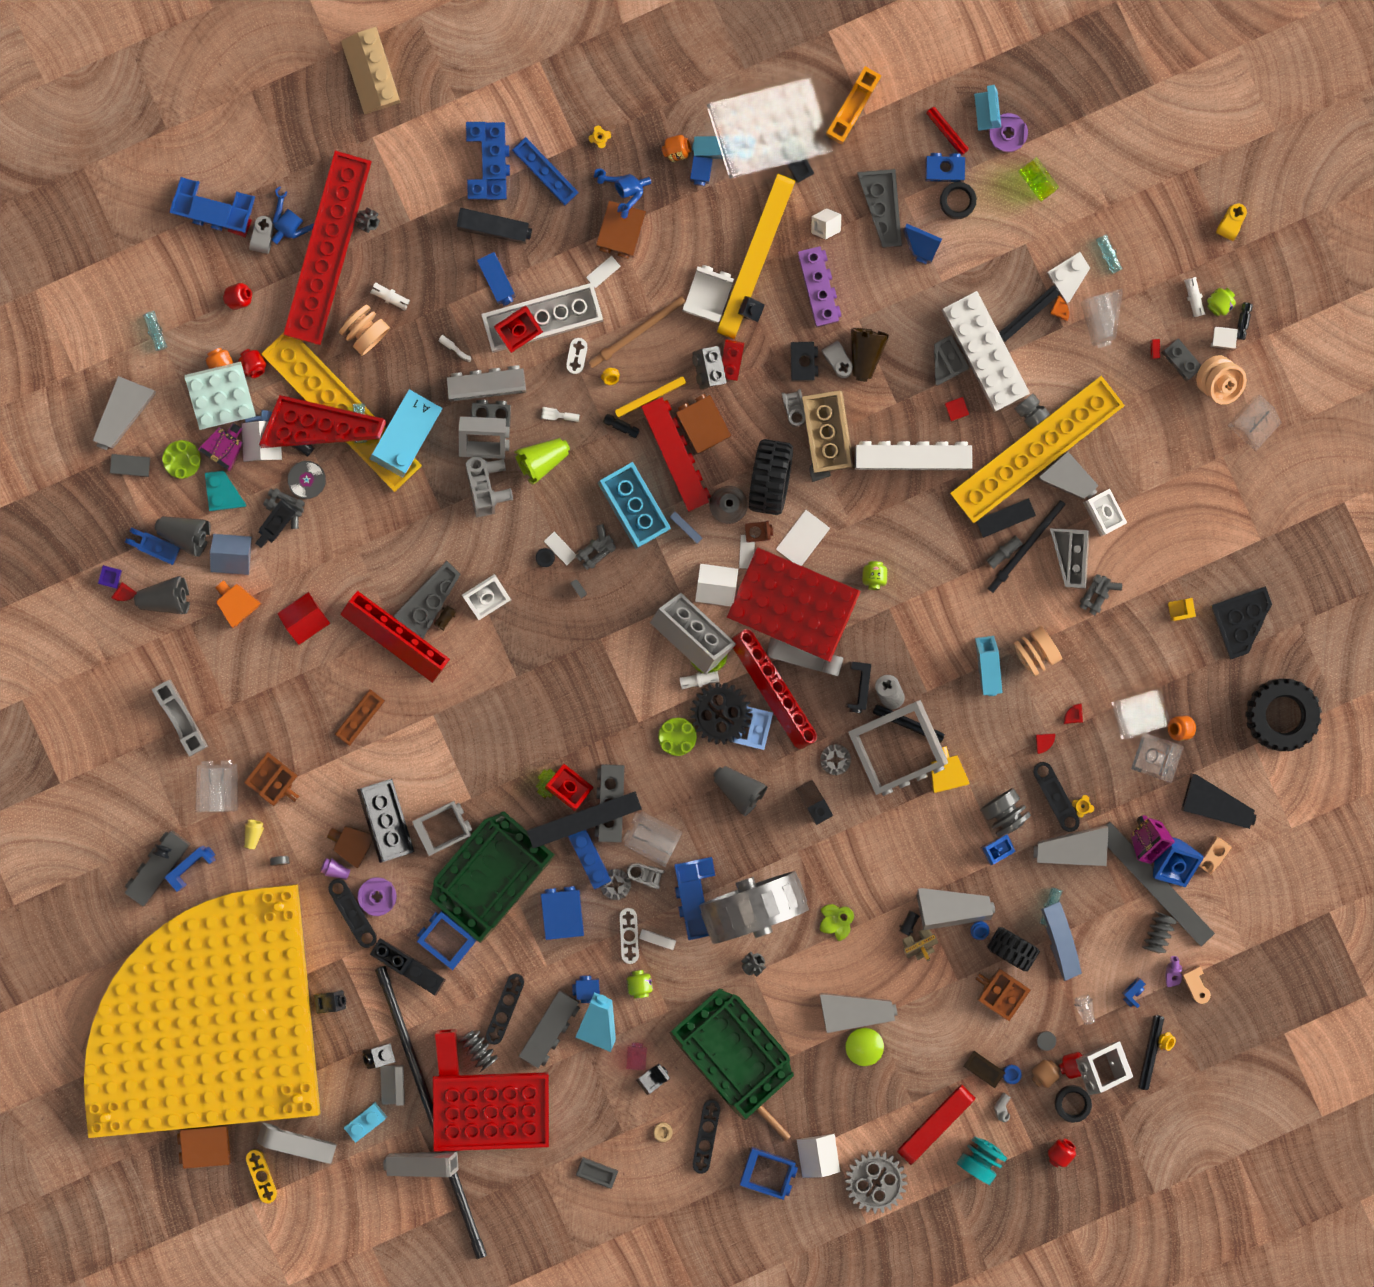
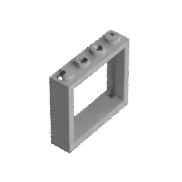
[848,700,948,796]

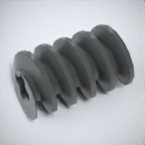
[1142,911,1177,954]
[457,1030,498,1072]

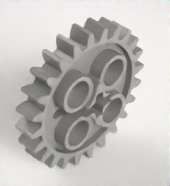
[845,1150,907,1214]

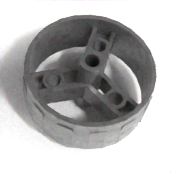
[699,871,809,944]

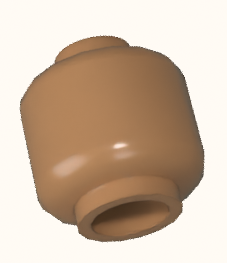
[1032,1060,1060,1088]

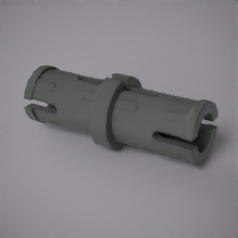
[986,535,1023,569]

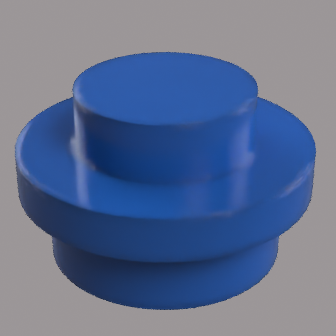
[970,921,990,940]

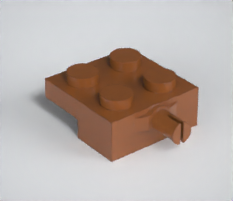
[244,752,299,806]
[975,968,1031,1021]

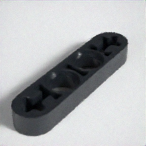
[486,973,525,1045]
[693,1099,720,1174]

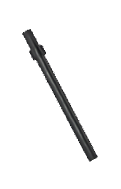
[987,500,1066,593]

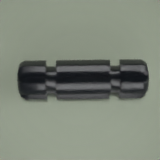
[1237,302,1253,340]
[603,414,640,438]

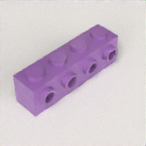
[798,246,842,328]

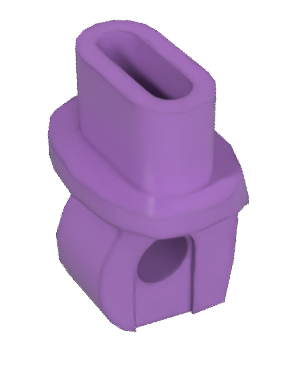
[1166,956,1182,987]

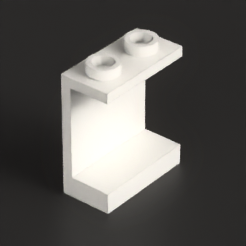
[682,265,734,324]

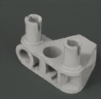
[465,457,513,518]

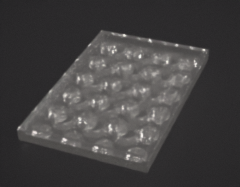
[707,78,833,179]

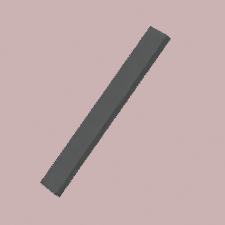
[1106,822,1215,946]

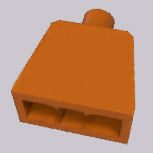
[215,580,261,628]

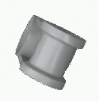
[249,216,274,254]
[821,340,852,378]
[782,389,806,428]
[627,862,665,889]

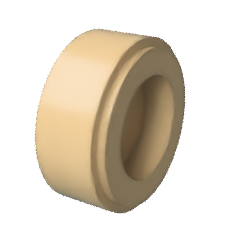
[653,1122,673,1142]

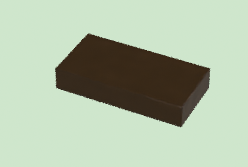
[963,1051,1006,1088]

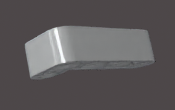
[766,638,844,676]
[257,1123,337,1164]

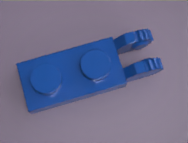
[125,527,180,565]

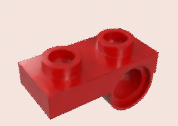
[722,339,744,381]

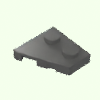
[934,335,969,386]

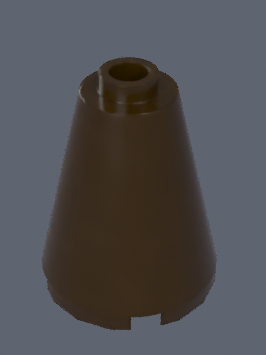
[851,328,889,382]

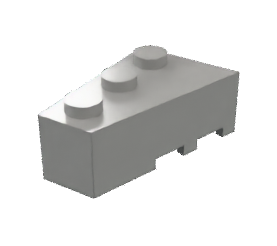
[1050,528,1090,589]

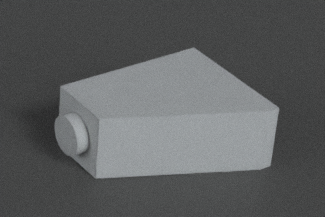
[1038,452,1099,499]

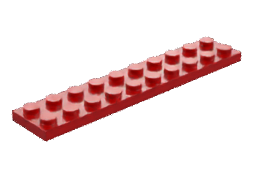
[283,151,372,346]

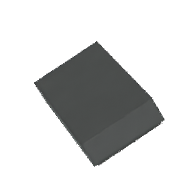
[110,454,151,477]
[576,1157,618,1189]

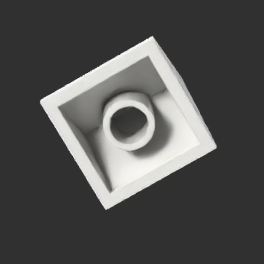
[242,421,282,462]
[1083,489,1127,536]
[695,564,738,607]
[462,574,511,620]
[797,1134,840,1178]

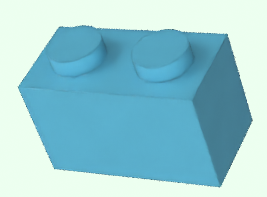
[344,1102,387,1143]

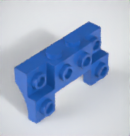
[466,122,510,200]
[170,177,256,233]
[674,857,715,940]

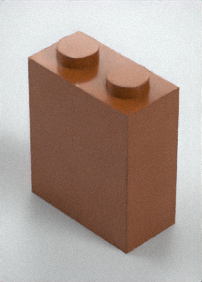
[596,201,646,259]
[676,394,732,454]
[177,1124,231,1169]

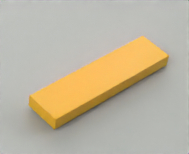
[615,377,686,418]

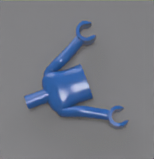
[594,169,652,219]
[271,186,314,244]

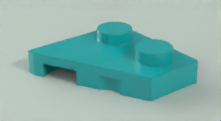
[205,471,247,511]

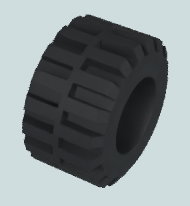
[987,927,1040,972]

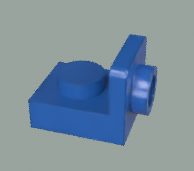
[1122,977,1146,1008]

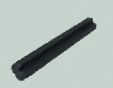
[999,285,1060,342]
[873,704,945,743]
[1138,1015,1164,1090]

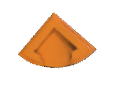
[1050,296,1069,321]

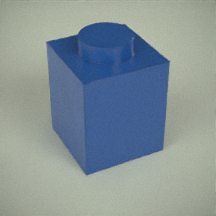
[690,156,713,186]

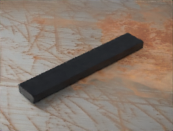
[527,791,642,849]

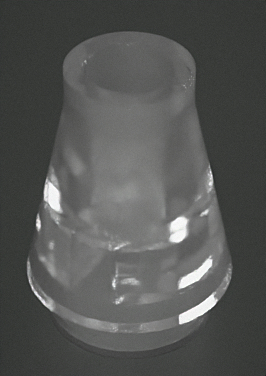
[1074,995,1095,1025]

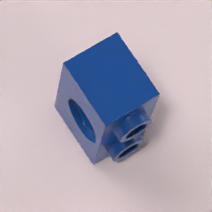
[925,153,965,182]

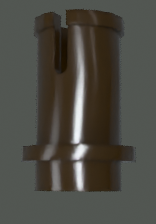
[434,605,456,631]

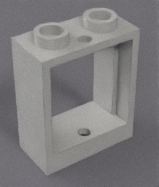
[459,417,510,459]
[412,801,472,856]
[1076,1041,1133,1095]

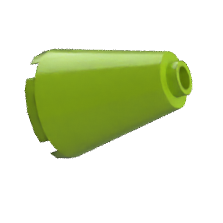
[514,438,570,485]

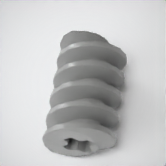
[875,675,905,710]

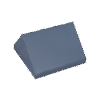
[210,534,252,575]

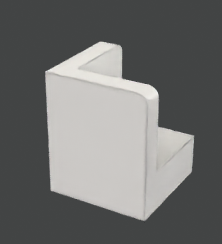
[811,209,841,239]
[1211,327,1238,350]

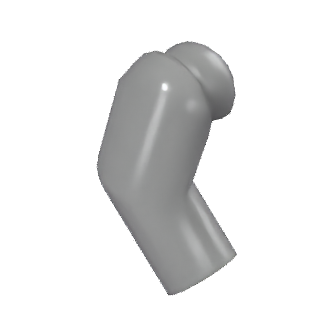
[994,1092,1011,1122]

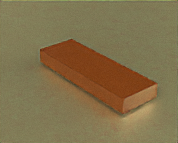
[335,689,385,746]

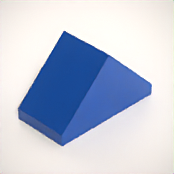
[981,834,1016,865]

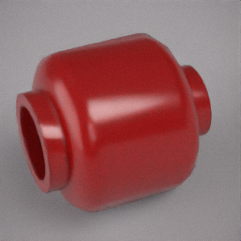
[223,283,252,310]
[238,349,266,378]
[1059,1052,1083,1079]
[1048,1139,1076,1168]

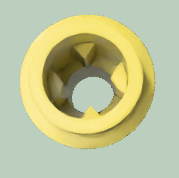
[244,819,264,849]

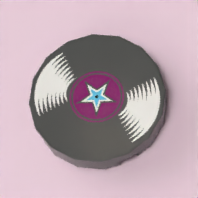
[288,461,326,499]

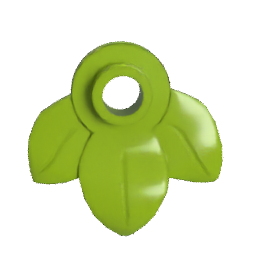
[820,904,854,941]

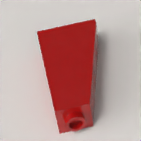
[435,1029,460,1076]

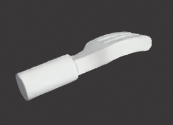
[438,335,472,362]
[541,407,580,422]

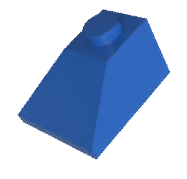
[903,224,942,265]
[1153,837,1204,887]

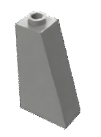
[93,376,156,450]
[1033,825,1108,866]
[916,888,995,930]
[820,993,898,1033]
[383,1151,459,1177]

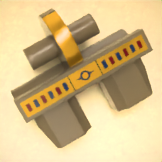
[903,929,938,962]

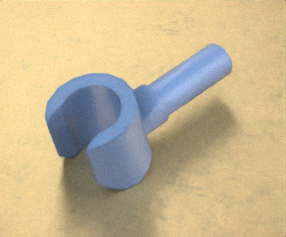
[245,410,272,422]

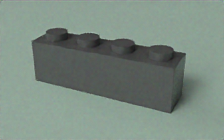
[125,830,191,906]
[519,990,580,1068]

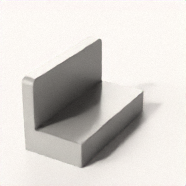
[380,1065,405,1106]

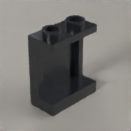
[845,662,871,713]

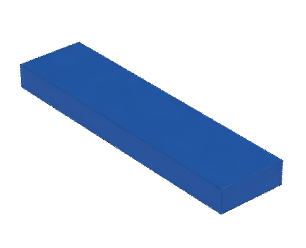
[512,137,579,206]

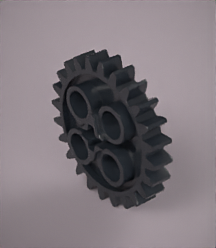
[690,682,752,745]

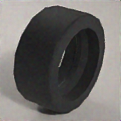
[940,182,977,219]
[1054,1085,1092,1123]

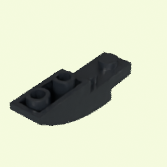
[370,938,446,996]

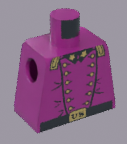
[198,423,243,471]
[1131,815,1175,864]

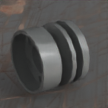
[980,788,1031,837]

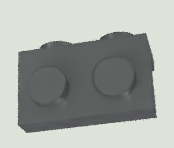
[692,346,726,390]

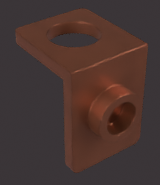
[745,520,773,542]

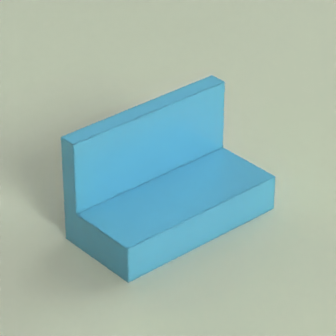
[974,85,1001,131]

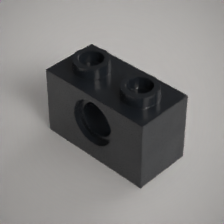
[790,342,818,382]

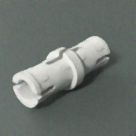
[1184,277,1205,317]
[370,282,410,311]
[680,671,719,689]

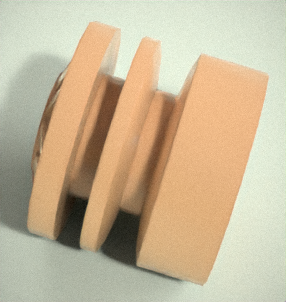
[339,305,390,356]
[1013,626,1062,677]

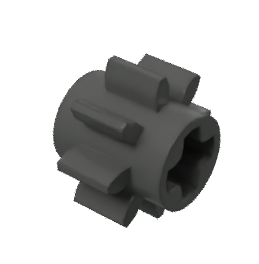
[355,207,380,233]
[741,952,766,977]

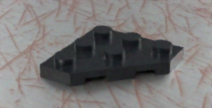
[1211,586,1272,660]

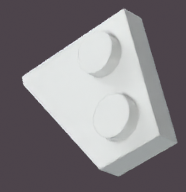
[1047,252,1090,303]

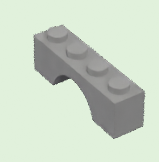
[151,680,208,757]

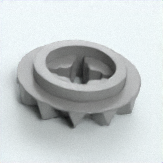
[820,744,851,775]
[601,869,631,900]

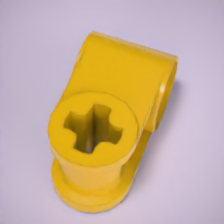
[1216,203,1247,242]

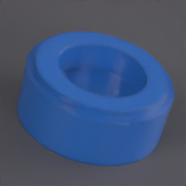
[1003,1064,1022,1084]

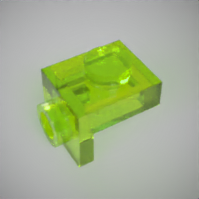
[535,768,556,799]

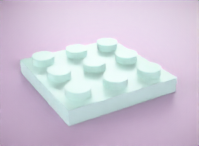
[185,362,256,430]

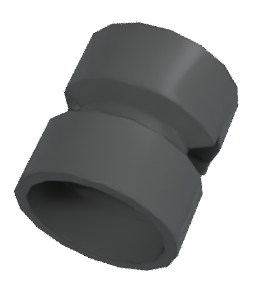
[1014,393,1050,429]

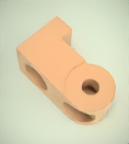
[1199,835,1232,875]
[1181,965,1211,1004]

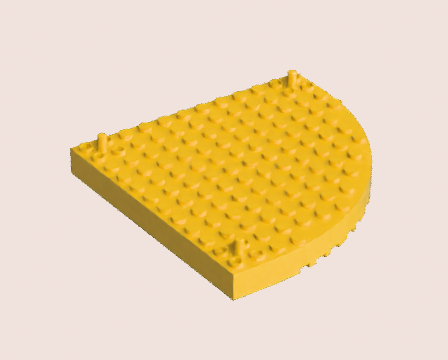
[84,884,321,1138]

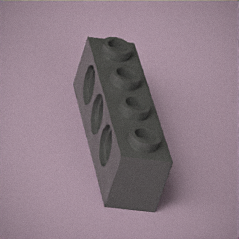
[595,764,625,842]

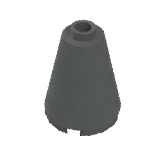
[710,486,748,524]
[155,516,211,557]
[134,576,190,615]
[713,766,768,816]

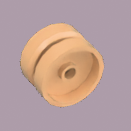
[1196,355,1247,405]

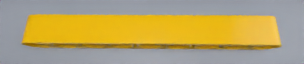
[717,174,796,340]

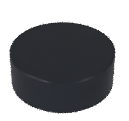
[536,548,555,567]

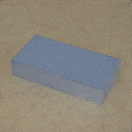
[670,512,702,544]

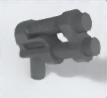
[263,488,305,529]
[576,524,616,570]
[1079,574,1122,616]

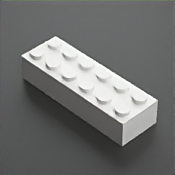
[481,283,603,353]
[941,291,1030,412]
[855,441,972,470]

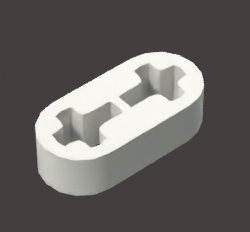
[567,338,587,374]
[639,929,676,950]

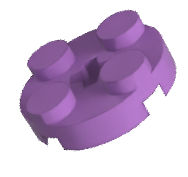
[989,113,1028,152]
[358,877,397,916]

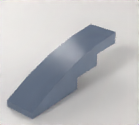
[1041,902,1082,981]

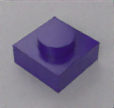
[98,565,122,589]

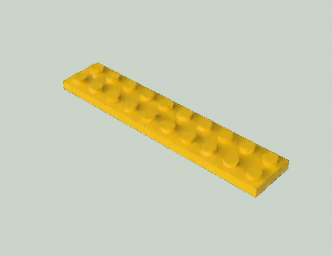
[261,332,422,492]
[950,375,1125,524]

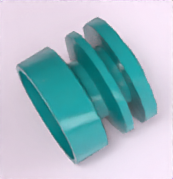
[956,1136,1007,1185]

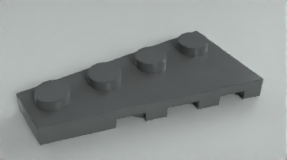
[857,169,902,248]
[393,560,461,639]

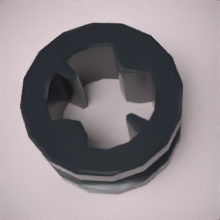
[152,844,172,859]

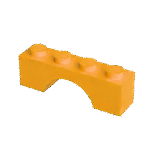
[826,66,882,145]

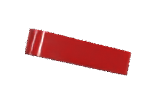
[897,1084,976,1165]

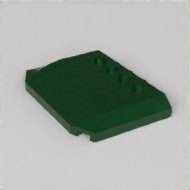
[430,811,555,943]
[669,988,794,1120]

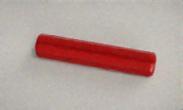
[927,107,969,156]

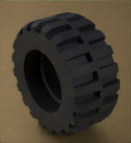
[749,439,793,515]
[1245,678,1322,752]

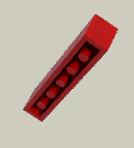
[641,397,711,512]
[340,591,450,683]

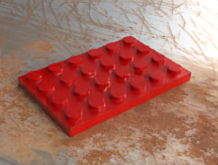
[727,547,861,662]
[433,1072,549,1152]

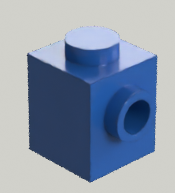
[572,975,600,1003]

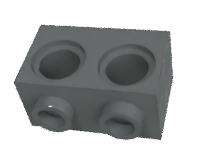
[1161,338,1201,381]
[471,400,511,427]

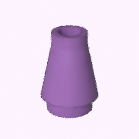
[320,858,350,880]

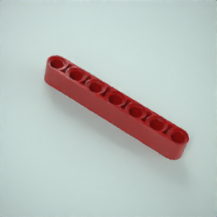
[731,629,817,749]

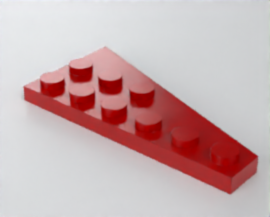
[259,395,386,448]

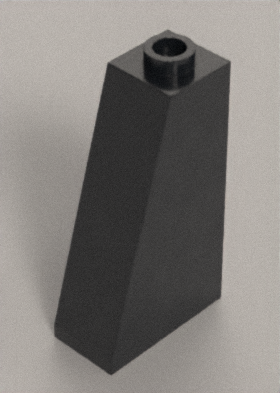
[456,208,532,244]
[1181,773,1257,829]
[796,780,833,825]

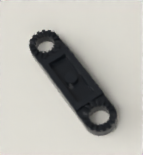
[1033,762,1080,832]
[328,879,377,948]

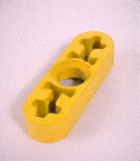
[246,1149,277,1203]

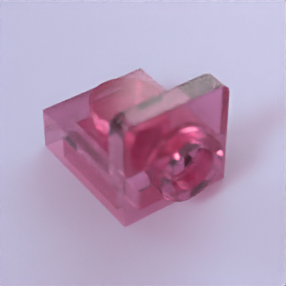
[626,1042,647,1070]

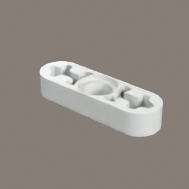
[620,908,639,964]

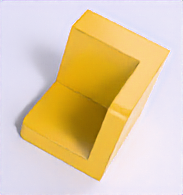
[1168,598,1196,621]

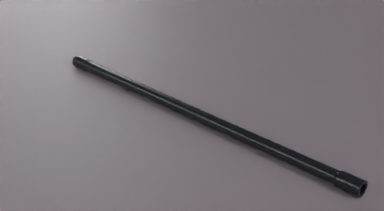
[375,966,487,1259]

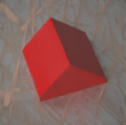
[494,305,543,353]
[277,592,331,645]
[545,764,594,811]

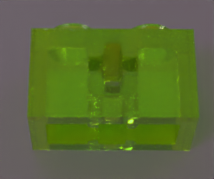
[1018,156,1059,202]

